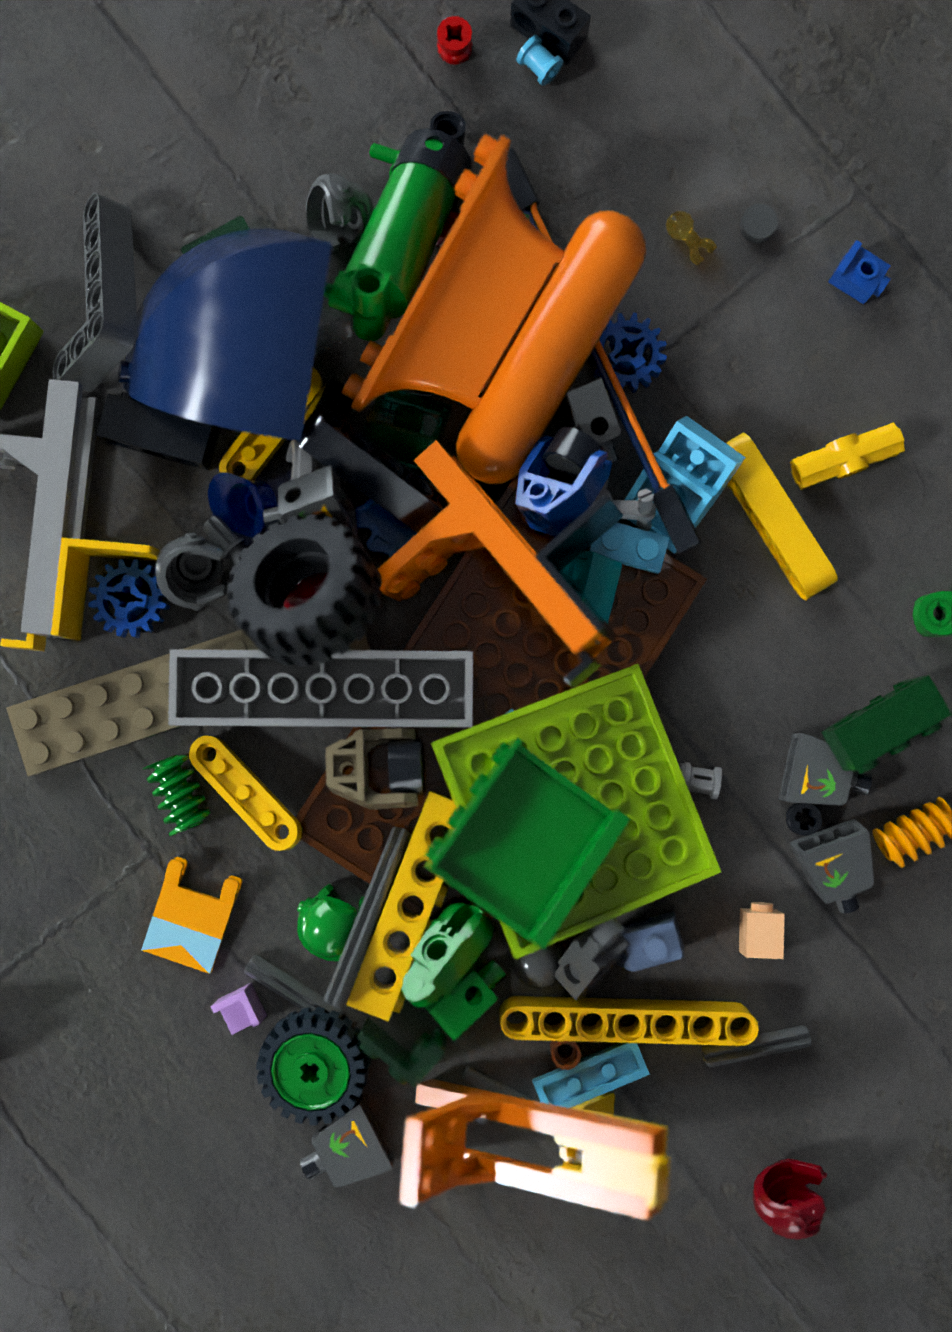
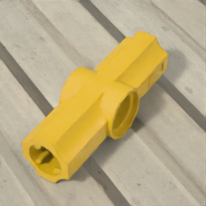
[790,422,905,490]

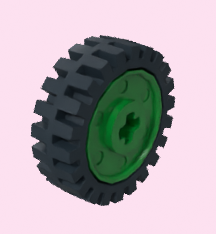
[256,1007,370,1125]

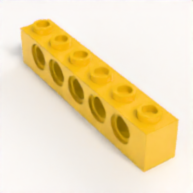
[346,790,456,1021]

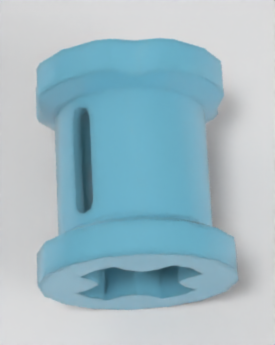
[516,35,564,86]

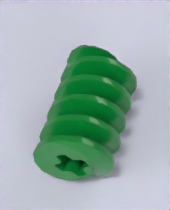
[142,755,211,837]

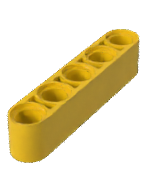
[726,432,838,601]

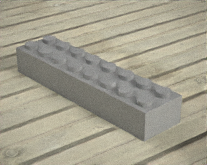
[168,649,473,728]

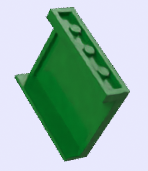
[424,738,630,950]

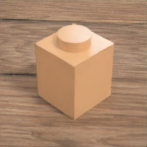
[739,902,785,959]

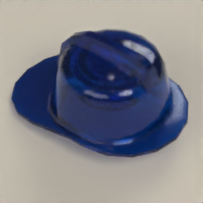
[208,472,279,538]

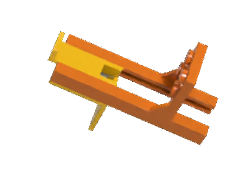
[401,1079,670,1219]

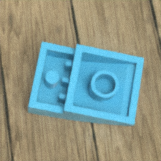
[625,416,746,554]

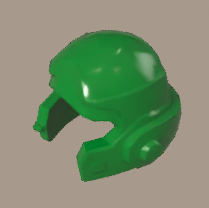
[297,883,365,961]

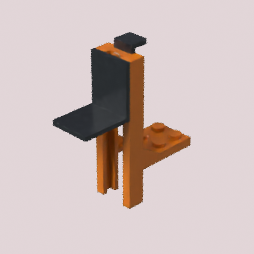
[377,440,623,688]

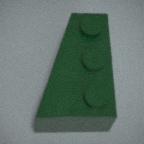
[821,675,952,774]

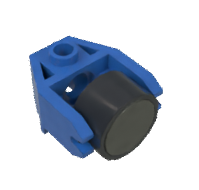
[515,427,612,537]

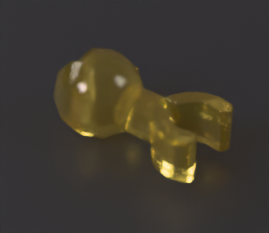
[666,211,717,265]

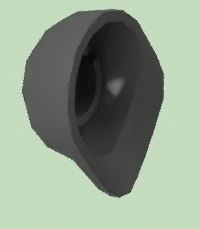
[511,941,565,997]

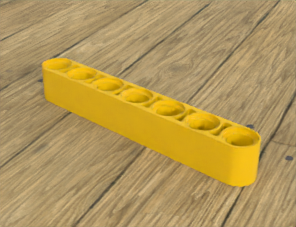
[499,996,759,1046]

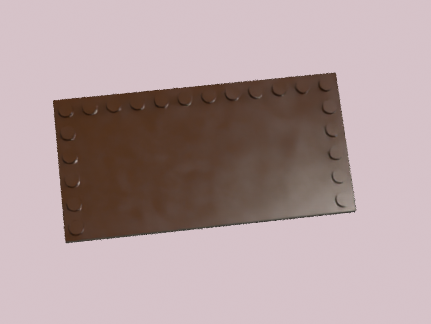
[287,474,707,921]

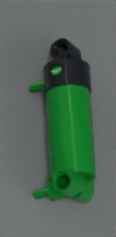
[324,111,472,341]

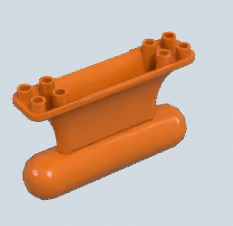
[342,133,647,484]

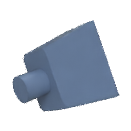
[616,911,684,972]

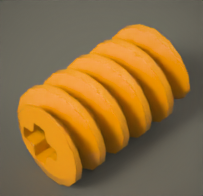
[872,797,952,868]

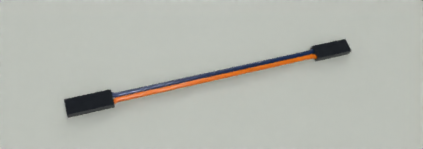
[506,148,702,554]

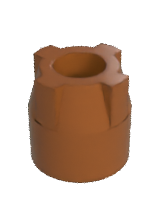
[550,1041,581,1070]

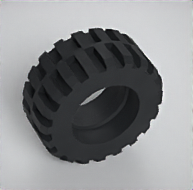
[227,515,382,666]

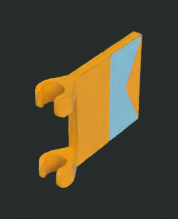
[141,857,243,974]

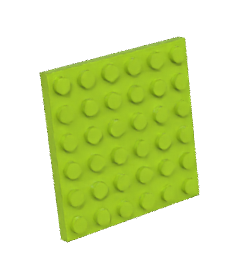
[431,664,721,959]

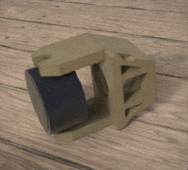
[326,728,425,810]

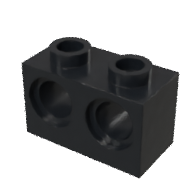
[510,0,591,65]

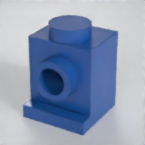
[828,240,891,305]

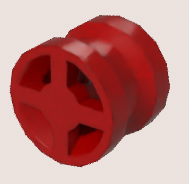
[437,16,472,65]

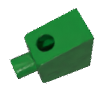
[424,959,507,1041]

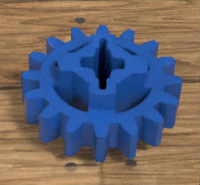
[588,313,667,393]
[88,559,170,638]

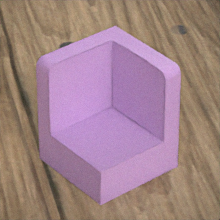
[211,983,267,1035]

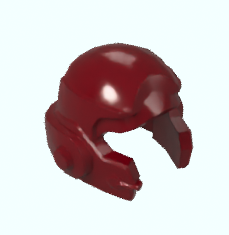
[752,1159,827,1239]

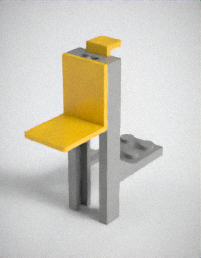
[0,379,160,652]

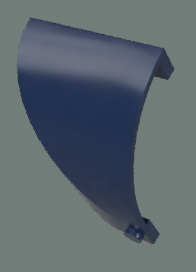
[118,229,332,441]

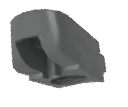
[555,918,630,1002]

